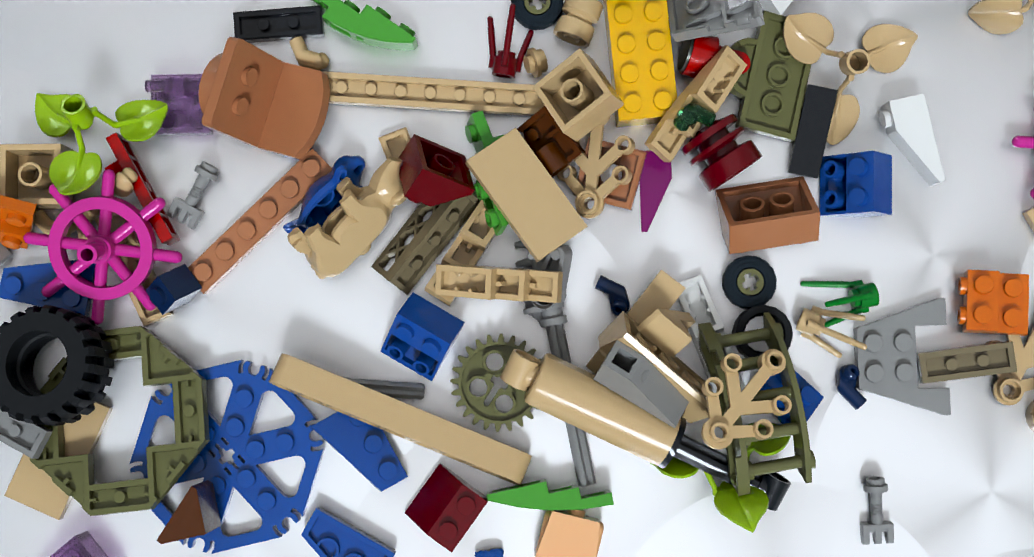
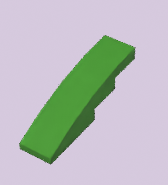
[486,479,614,511]

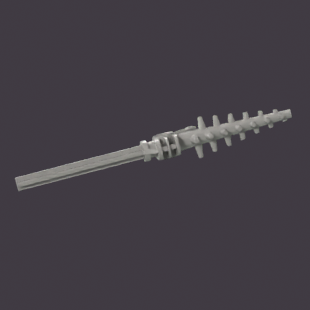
[514,131,596,487]

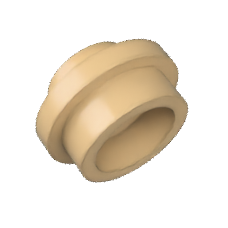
[523,48,548,78]

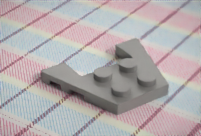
[667,0,765,42]
[853,298,951,415]

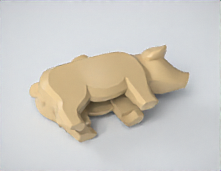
[287,157,407,279]

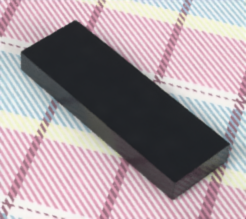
[233,5,325,43]
[787,84,838,179]

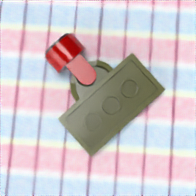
[677,10,812,142]

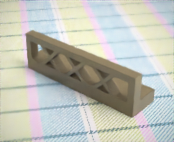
[371,194,480,295]

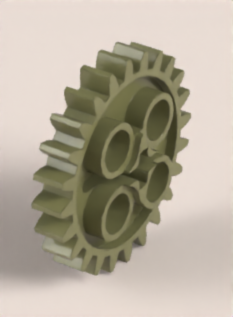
[450,334,541,432]

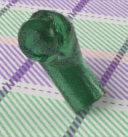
[673,103,716,131]

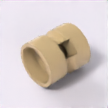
[553,0,604,47]

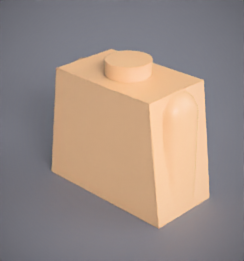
[534,510,604,557]

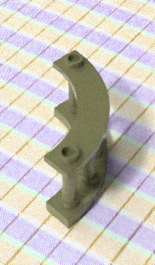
[698,312,816,496]

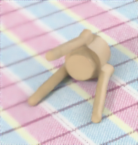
[795,305,867,358]

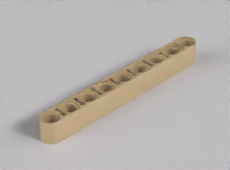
[269,353,532,485]

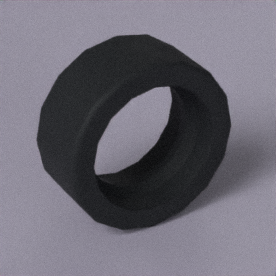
[732,305,793,358]

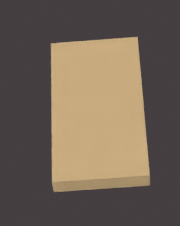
[465,128,588,262]
[4,402,113,520]

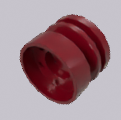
[681,114,762,192]

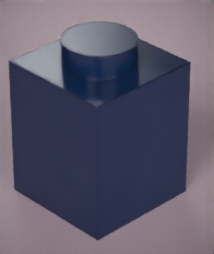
[145,264,202,315]

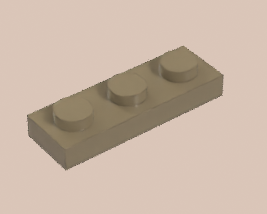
[917,341,1017,384]

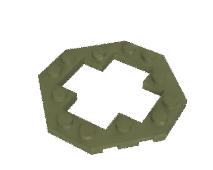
[30,326,210,516]

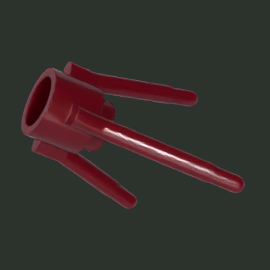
[487,4,534,79]

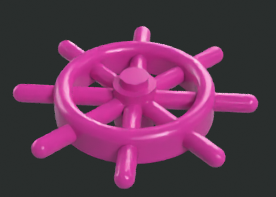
[23,169,182,325]

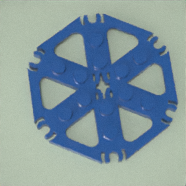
[130,360,325,554]

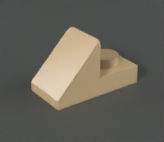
[636,308,695,357]

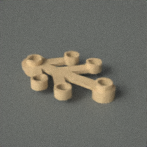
[557,115,635,219]
[985,327,1034,405]
[701,349,792,450]

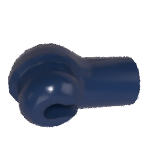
[595,275,630,316]
[837,364,867,410]

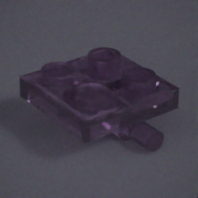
[145,74,213,136]

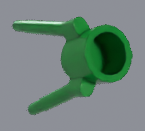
[800,280,879,327]

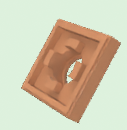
[573,137,647,210]

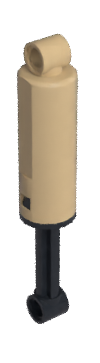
[500,349,791,511]

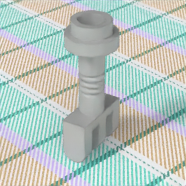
[167,161,219,230]
[860,476,894,545]

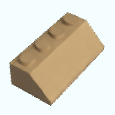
[598,311,713,423]

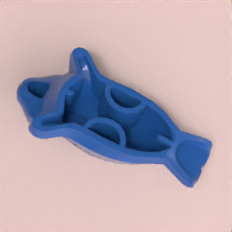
[283,155,365,234]

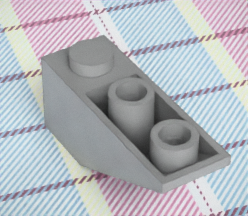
[593,340,689,428]

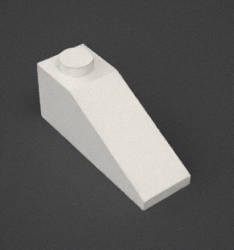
[879,93,946,186]

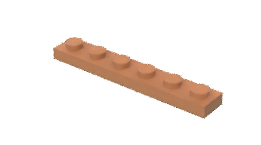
[188,148,332,295]

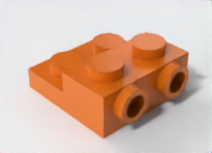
[0,195,37,249]
[957,270,1029,336]

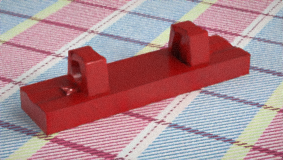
[105,132,180,246]

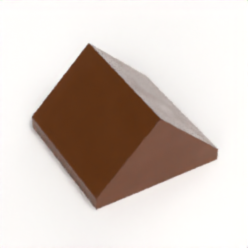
[156,480,221,544]

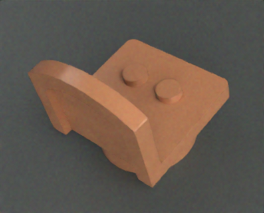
[198,37,330,160]

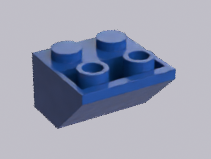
[820,151,892,217]
[380,292,465,381]

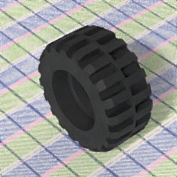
[0,305,114,426]

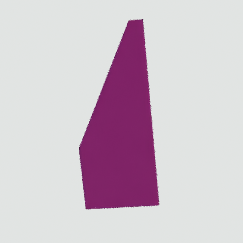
[640,151,672,232]

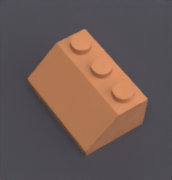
[716,176,820,254]

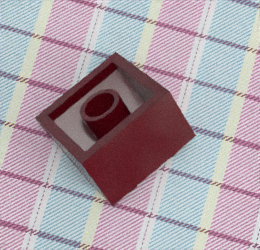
[398,134,475,207]
[405,463,488,553]

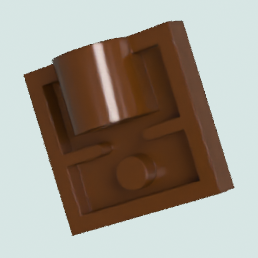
[517,106,585,178]

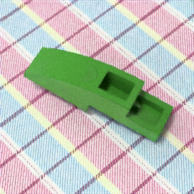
[312,0,418,50]
[465,111,508,236]

